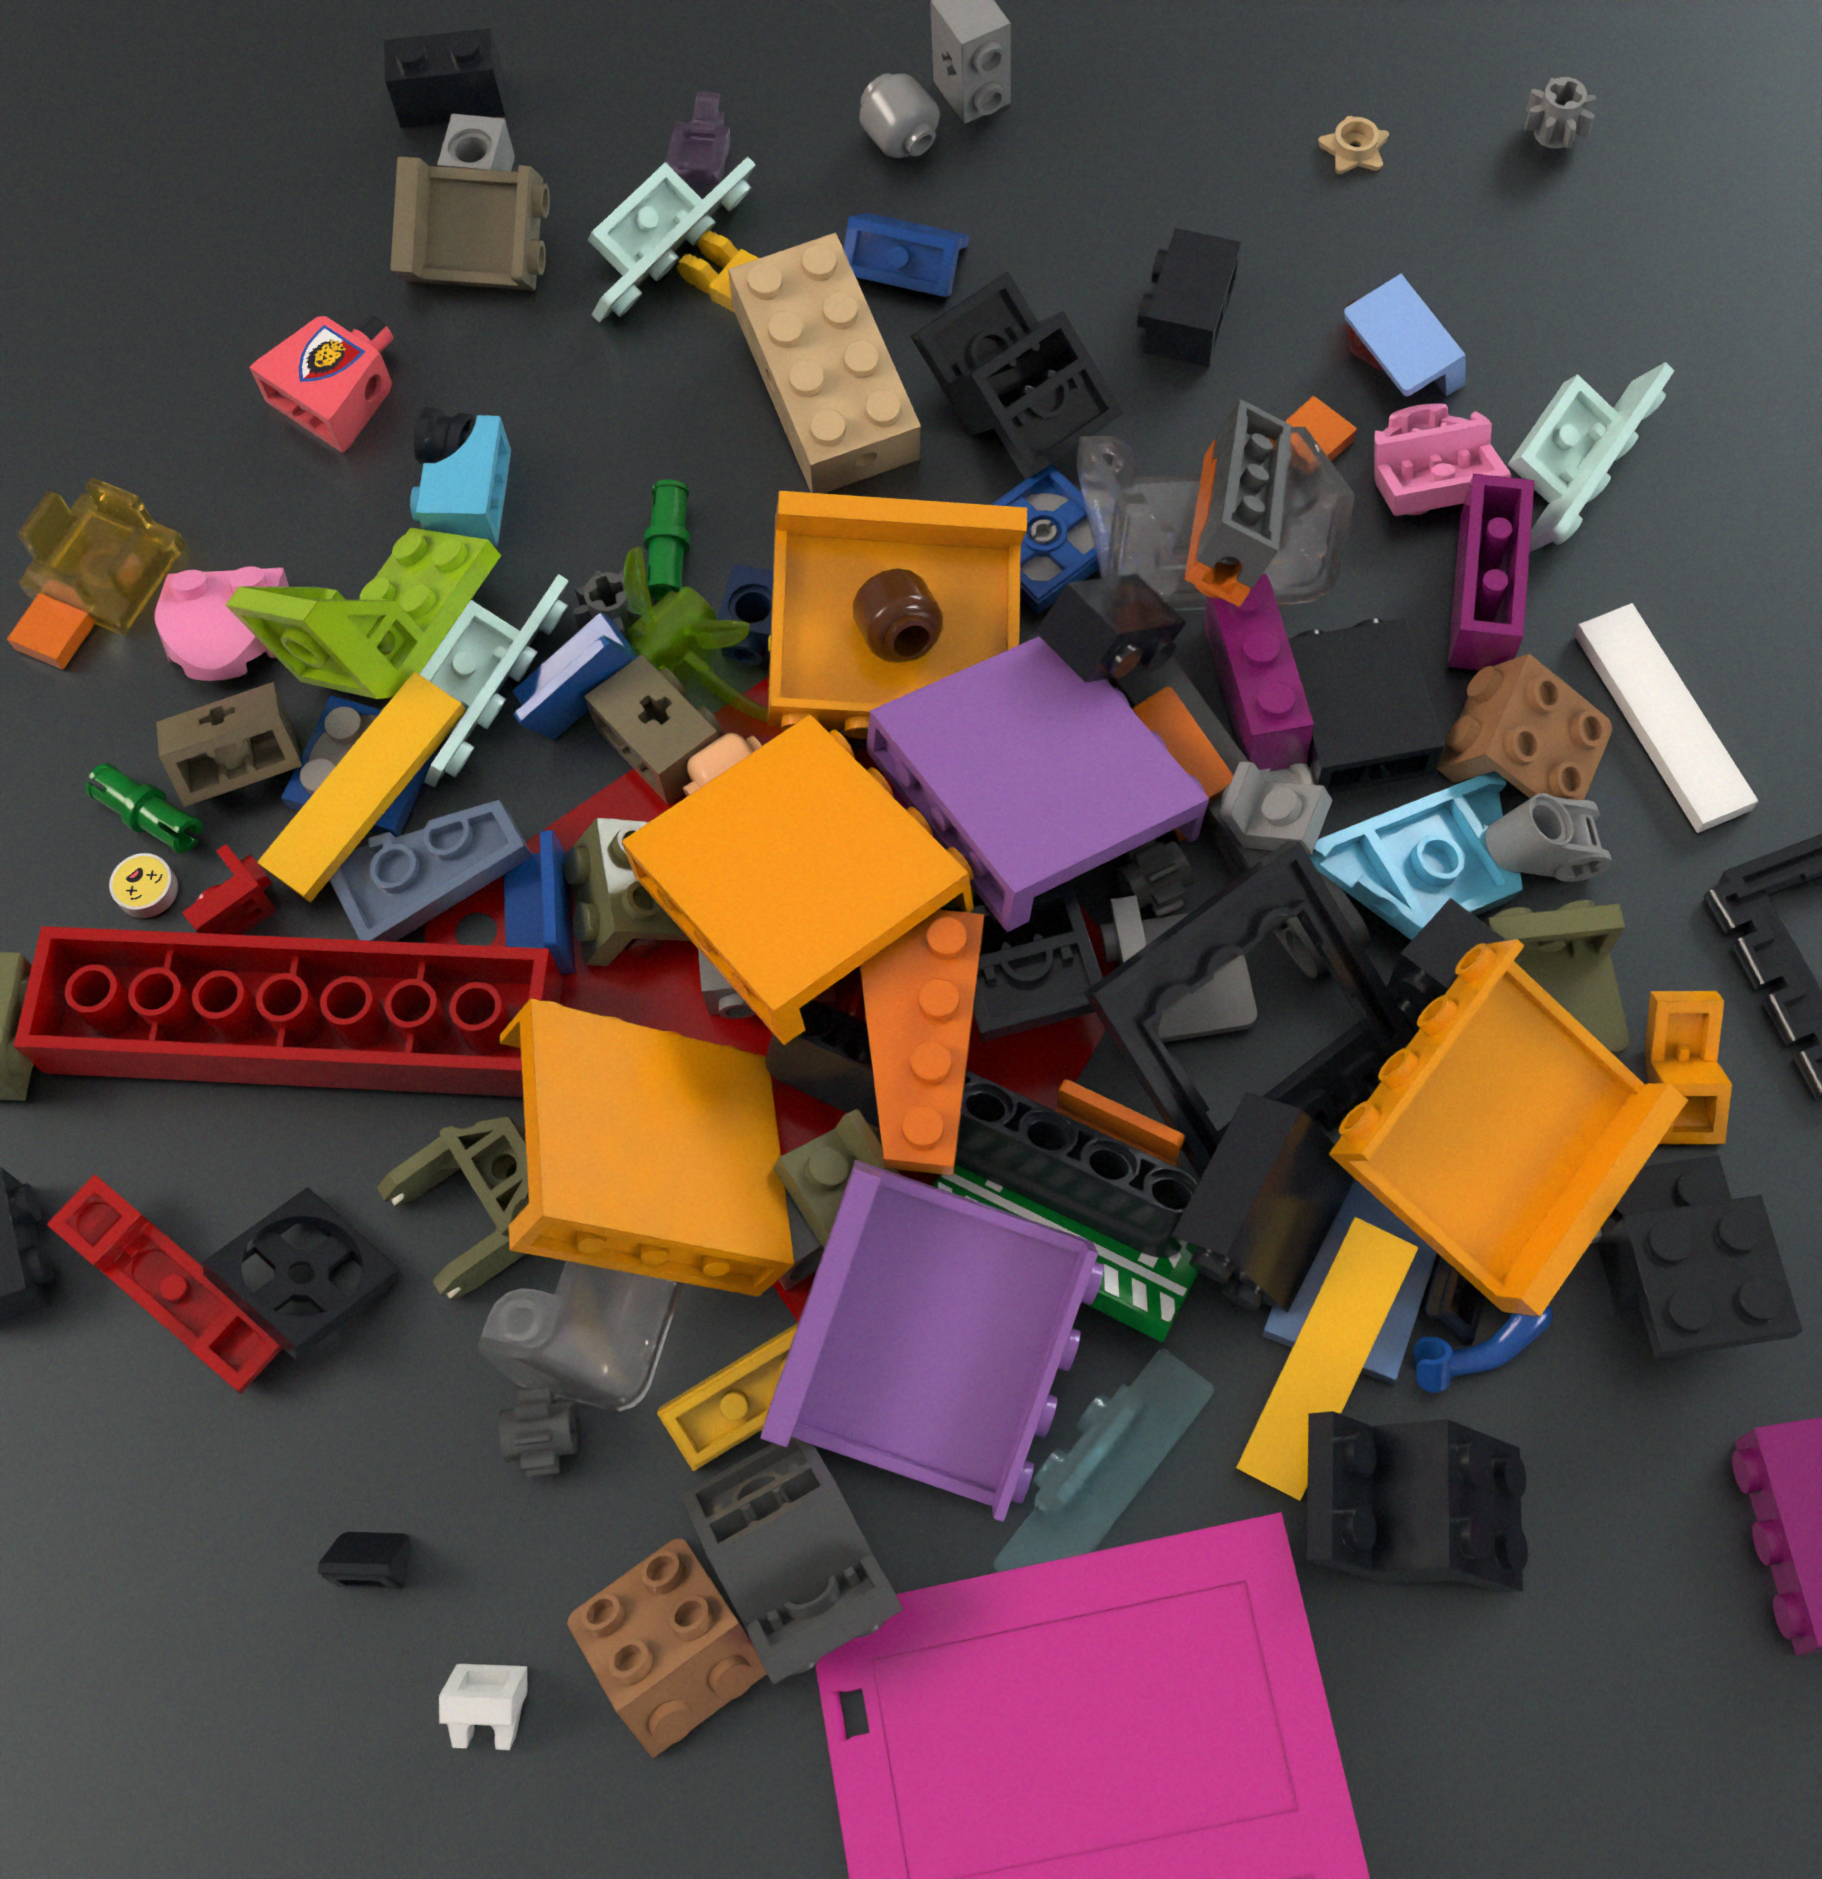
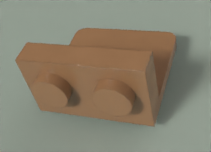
[1437,654,1612,800]
[567,1538,767,1758]

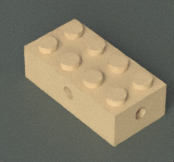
[728,233,921,494]

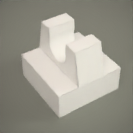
[439,1664,527,1750]

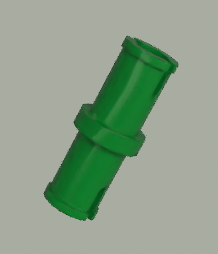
[643,479,691,602]
[85,763,203,854]

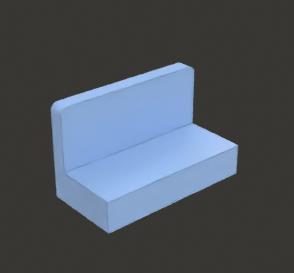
[1344,274,1466,397]

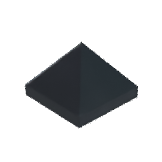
[1421,1258,1486,1345]

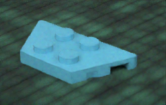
[1308,771,1523,941]

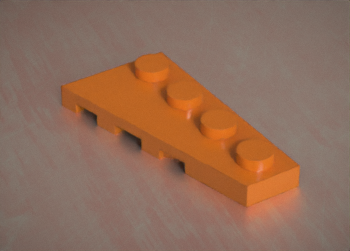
[860,909,984,1176]

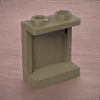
[390,156,550,291]

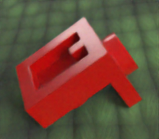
[182,844,277,935]

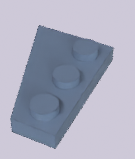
[330,800,533,942]

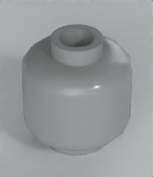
[859,73,940,159]

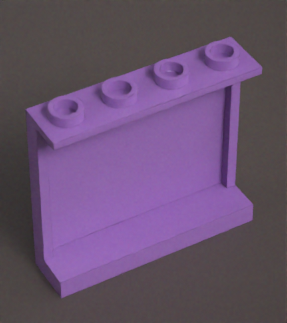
[866,637,1209,932]
[760,1159,1104,1522]

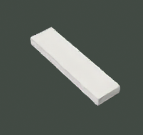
[1574,603,1758,833]

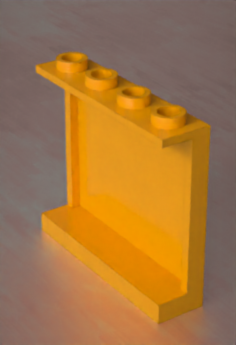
[767,491,1027,739]
[622,714,974,1045]
[1329,939,1688,1316]
[500,998,795,1297]

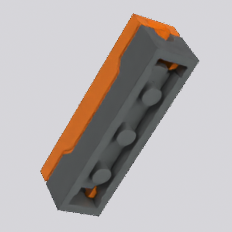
[1184,399,1292,607]

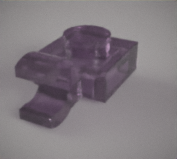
[665,91,731,185]

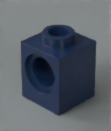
[716,564,773,665]

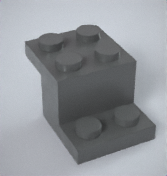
[681,1437,903,1685]

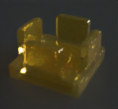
[18,477,186,636]

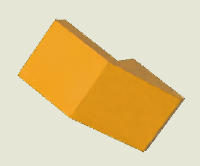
[1644,991,1732,1144]

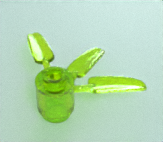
[623,546,768,723]

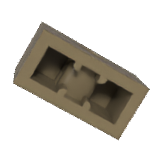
[584,654,724,806]
[156,682,302,807]

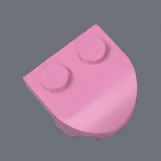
[1374,404,1511,516]
[154,566,289,681]

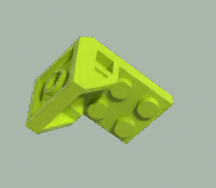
[225,528,501,699]

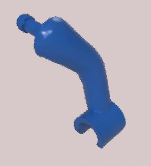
[1413,1305,1553,1393]

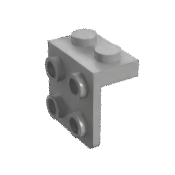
[1099,895,1258,1043]

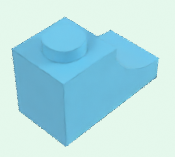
[410,415,511,547]

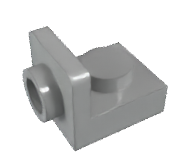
[1220,762,1332,854]

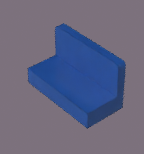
[843,213,970,297]
[512,612,638,740]
[504,830,575,975]

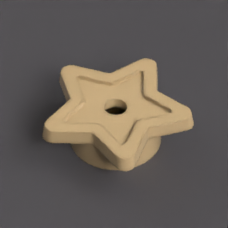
[1318,116,1389,175]

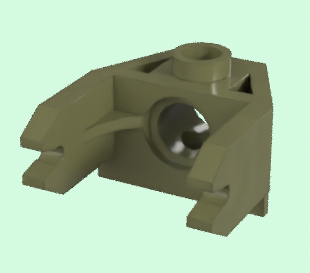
[377,1116,529,1300]

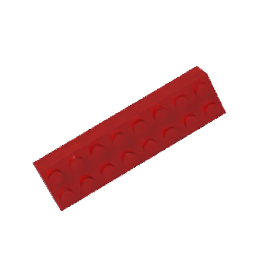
[13,926,563,1097]

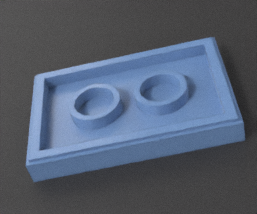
[1262,1179,1437,1385]

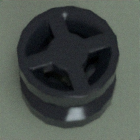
[414,407,476,464]

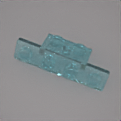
[994,1349,1214,1572]

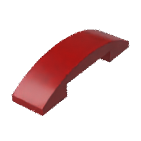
[46,1174,282,1394]

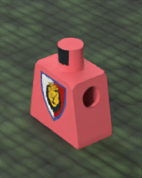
[249,314,394,454]

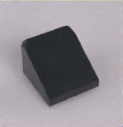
[318,1532,410,1589]

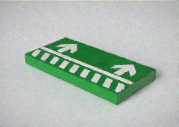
[932,1164,1199,1343]

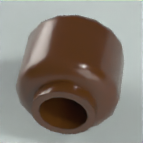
[853,568,943,663]

